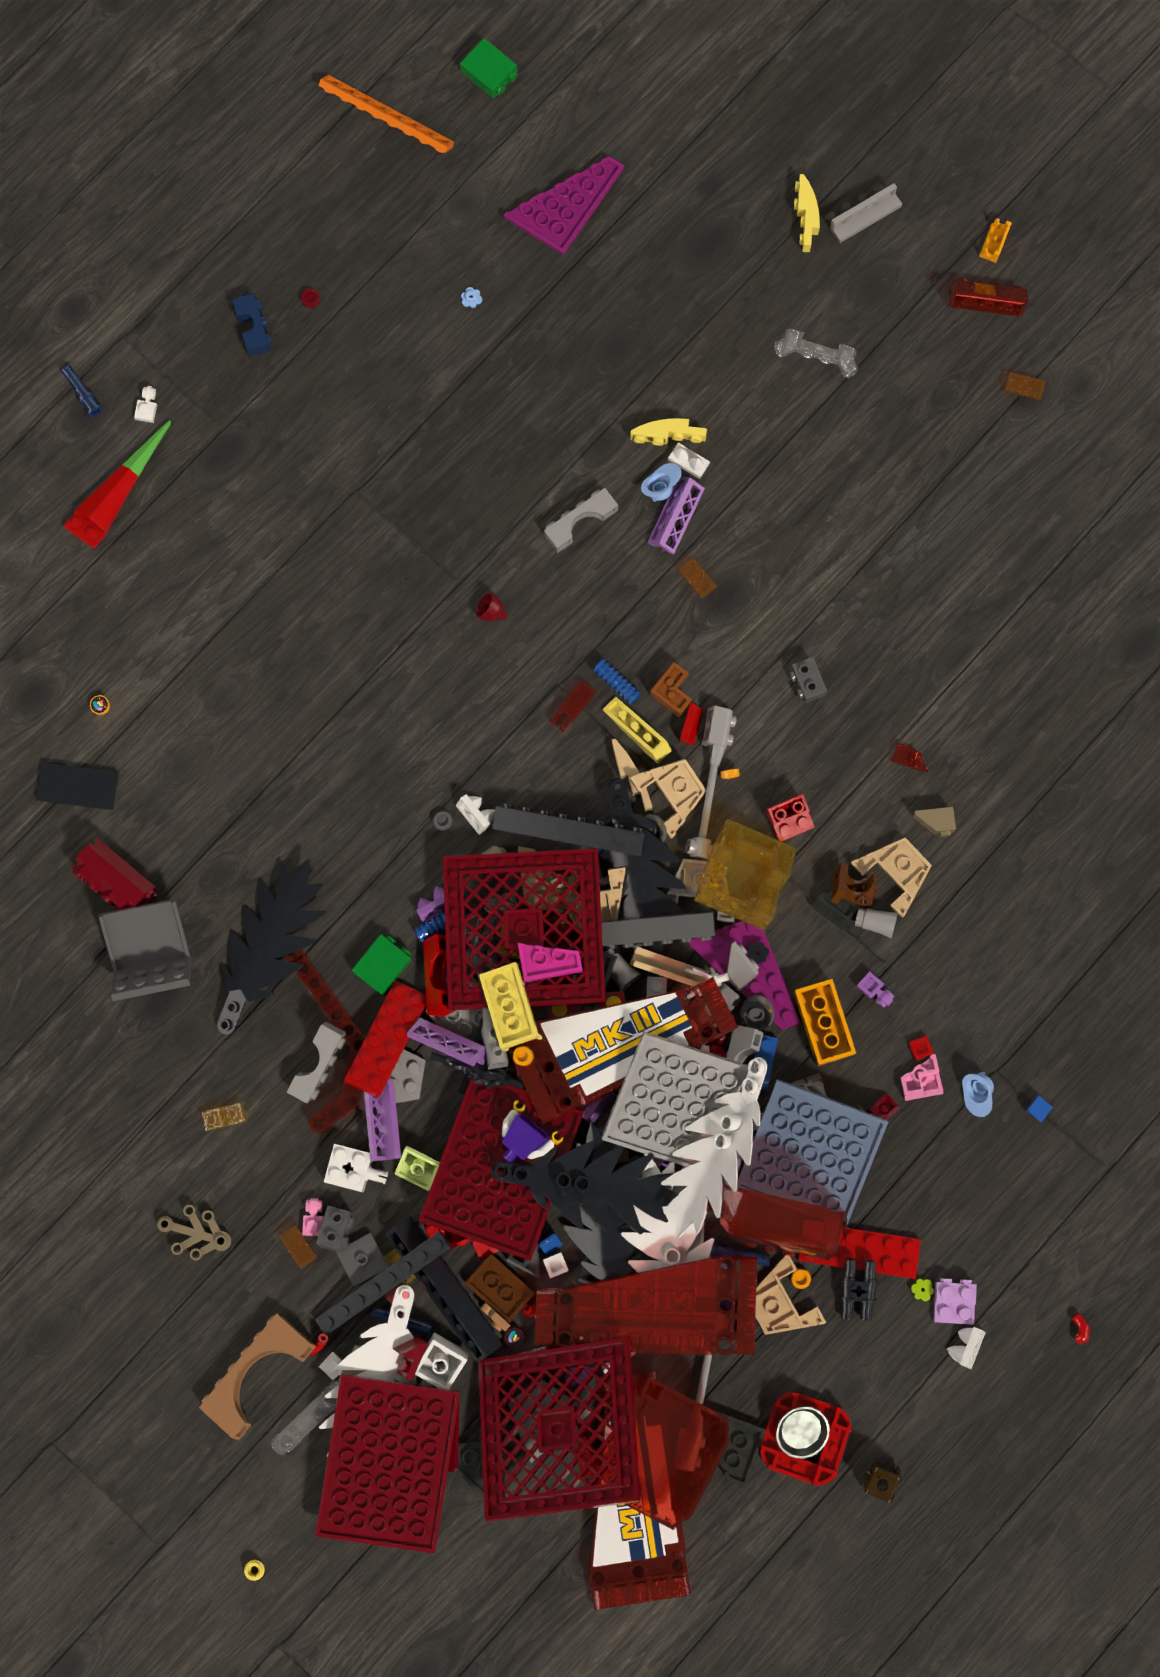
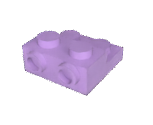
[934,1278,977,1324]

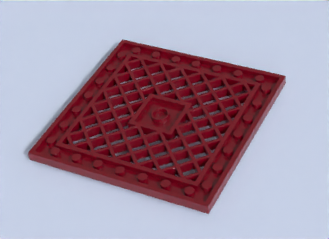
[443,849,606,1011]
[478,1337,641,1522]

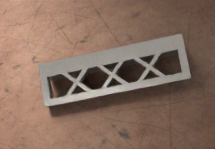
[830,183,902,243]

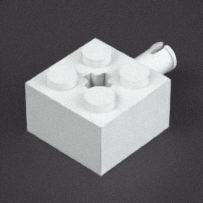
[324,1144,388,1193]
[415,1332,468,1390]

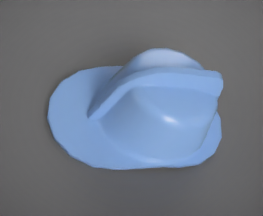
[641,463,681,502]
[962,1072,994,1117]

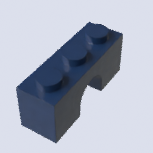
[232,293,272,357]

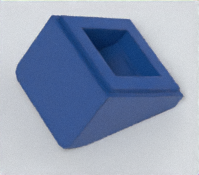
[1025,1095,1053,1123]
[539,1233,562,1255]

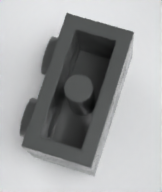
[789,657,827,703]
[316,1206,354,1253]

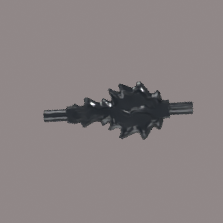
[430,1052,525,1090]

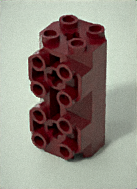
[72,838,158,910]

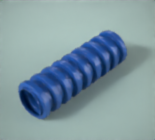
[593,659,641,704]
[414,912,466,943]

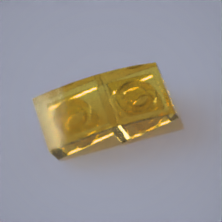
[201,1102,247,1131]

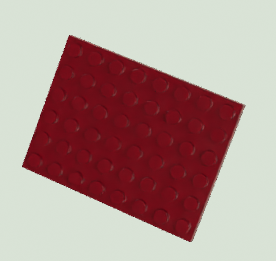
[419,1079,584,1261]
[315,1374,460,1553]

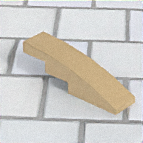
[612,739,653,812]

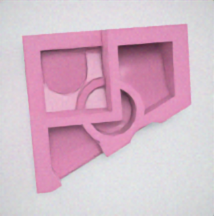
[901,1054,943,1101]

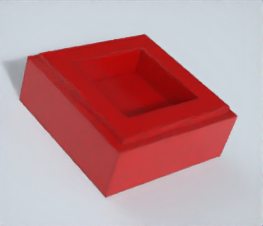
[908,1035,934,1061]

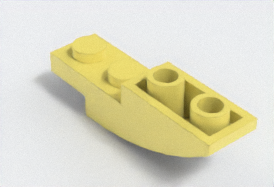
[794,174,820,252]
[630,419,707,446]

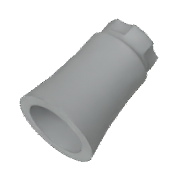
[855,907,898,939]
[605,949,641,991]

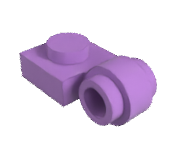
[856,972,894,1008]

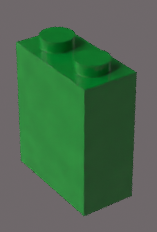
[460,38,517,99]
[352,935,412,996]

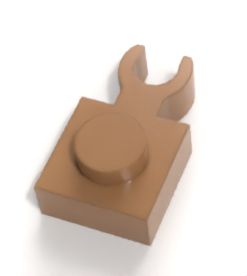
[480,1303,511,1331]

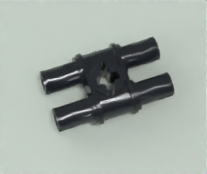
[839,1258,878,1321]

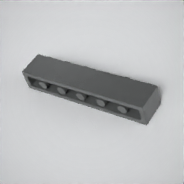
[602,911,716,949]

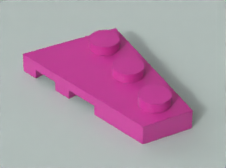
[518,943,583,982]

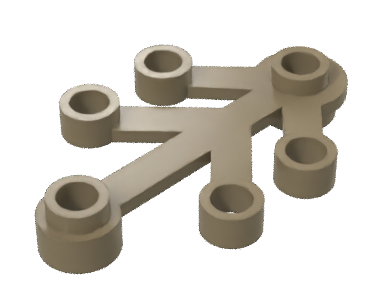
[157,1205,231,1260]

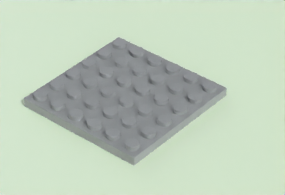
[602,1031,749,1167]

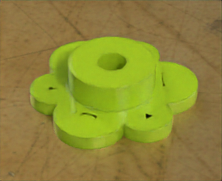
[911,1279,934,1301]

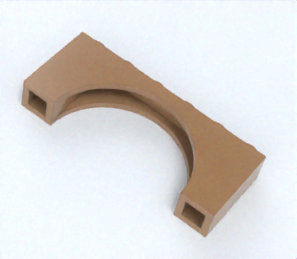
[199,1314,316,1440]

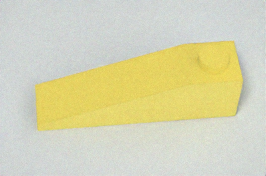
[602,697,671,764]

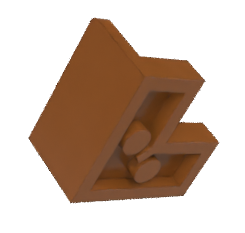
[650,662,692,718]

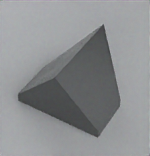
[506,1243,541,1279]

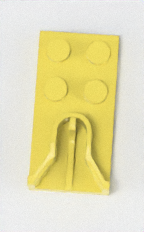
[479,962,542,1052]

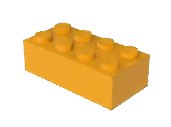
[793,979,856,1066]

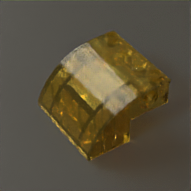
[694,819,797,930]

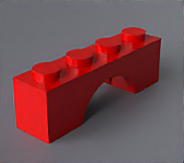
[423,934,454,1017]

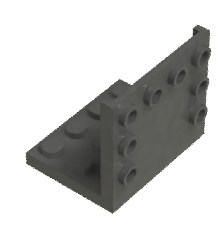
[99,899,192,1001]

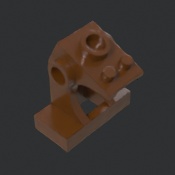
[830,862,878,906]

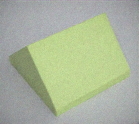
[395,1146,440,1191]

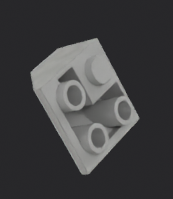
[727,942,759,991]

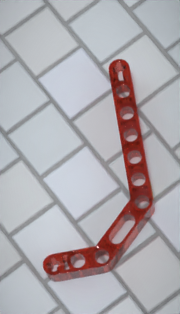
[284,950,365,1133]

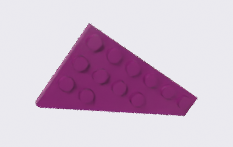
[504,156,624,256]
[688,915,800,1030]

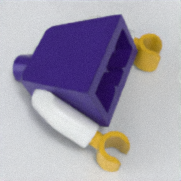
[502,1100,563,1163]

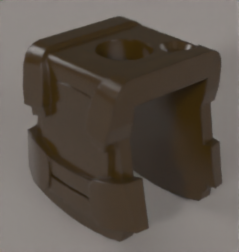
[863,1458,902,1503]

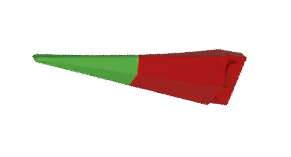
[64,420,171,549]

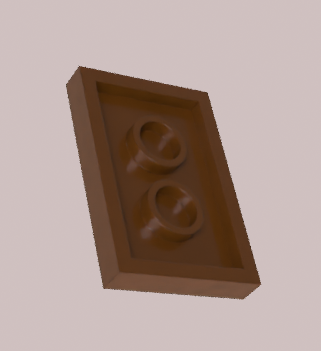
[465,1254,535,1323]

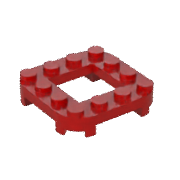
[760,1392,851,1486]

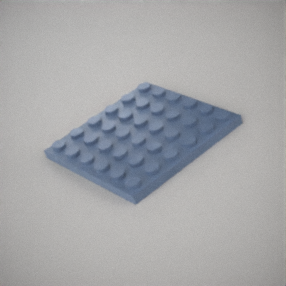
[737,1079,888,1229]

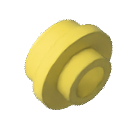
[244,1560,265,1581]

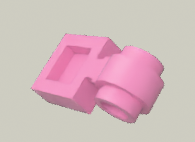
[302,1198,324,1236]

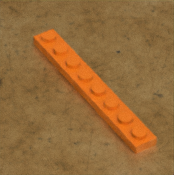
[319,75,454,153]

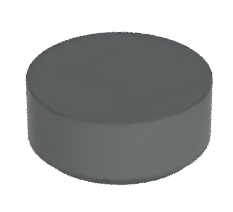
[433,811,453,831]

